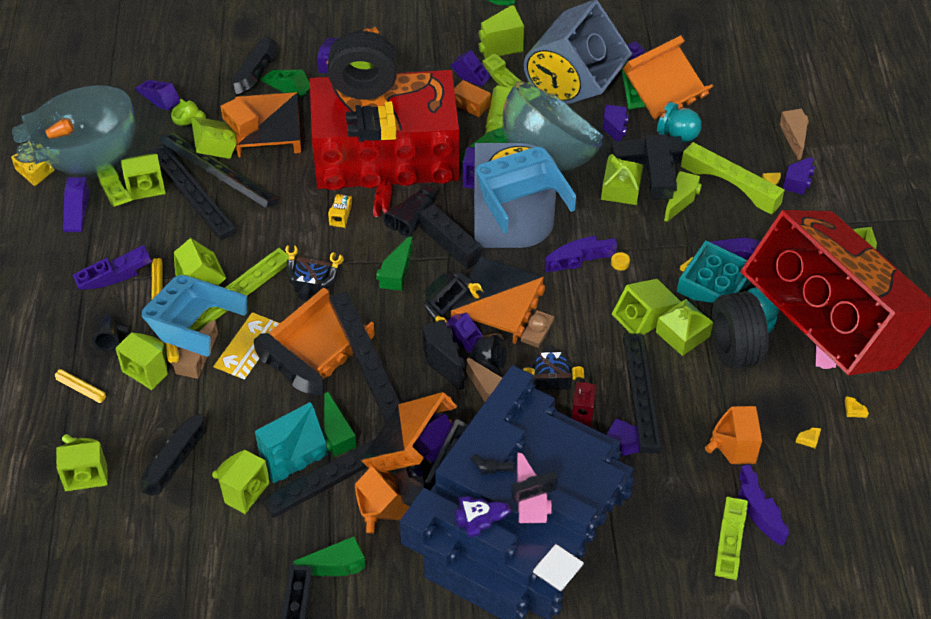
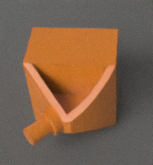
[705,406,762,464]
[355,466,410,534]

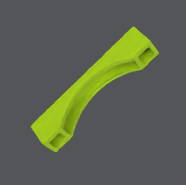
[681,142,785,215]

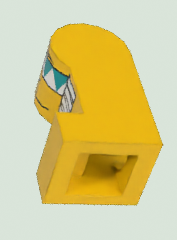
[328,194,352,228]

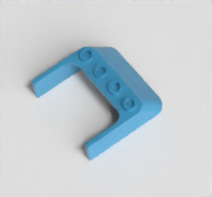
[476,147,576,234]
[142,275,247,357]

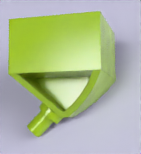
[121,154,166,200]
[601,154,643,205]
[174,238,226,286]
[656,299,713,356]
[115,333,168,390]
[57,434,108,491]
[212,450,270,514]

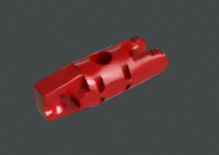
[373,177,392,217]

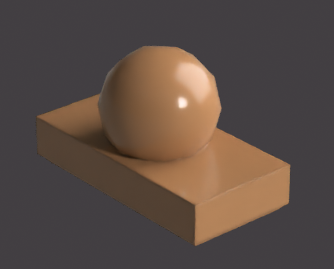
[521,310,554,348]

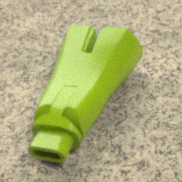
[485,86,526,133]

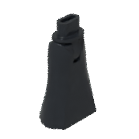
[382,186,437,237]

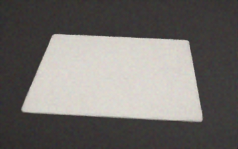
[533,544,584,591]

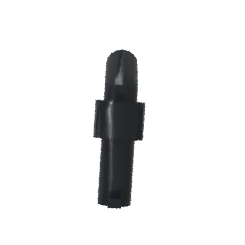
[471,454,514,475]

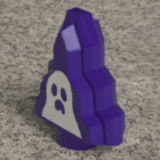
[455,496,511,538]

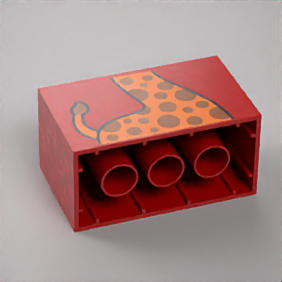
[310,70,459,190]
[740,210,931,375]

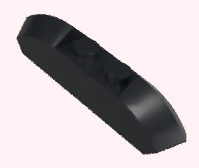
[231,37,277,96]
[254,333,324,395]
[141,414,206,496]
[394,464,427,506]

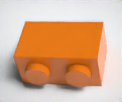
[454,80,491,117]
[221,97,259,138]

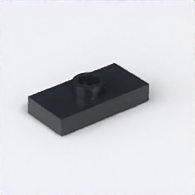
[511,471,558,503]

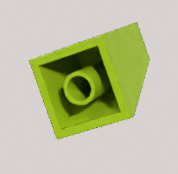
[479,5,524,59]
[612,279,681,335]

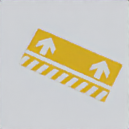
[213,313,280,379]

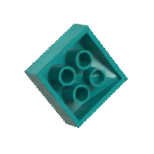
[677,240,750,303]
[255,402,327,483]

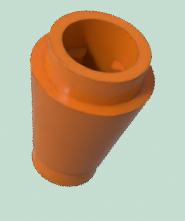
[45,118,75,140]

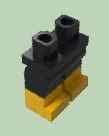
[346,101,396,142]

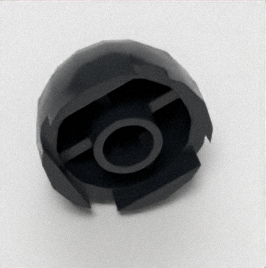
[471,333,506,373]

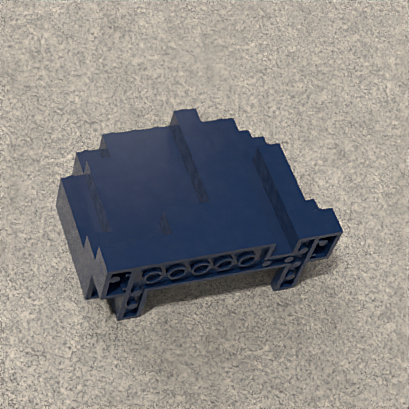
[400,365,635,619]

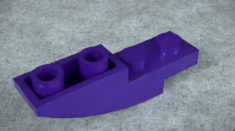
[545,236,617,273]
[73,245,152,290]
[738,464,789,546]

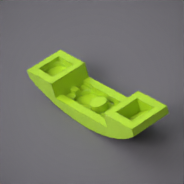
[482,53,540,102]
[96,166,132,207]
[715,497,748,580]

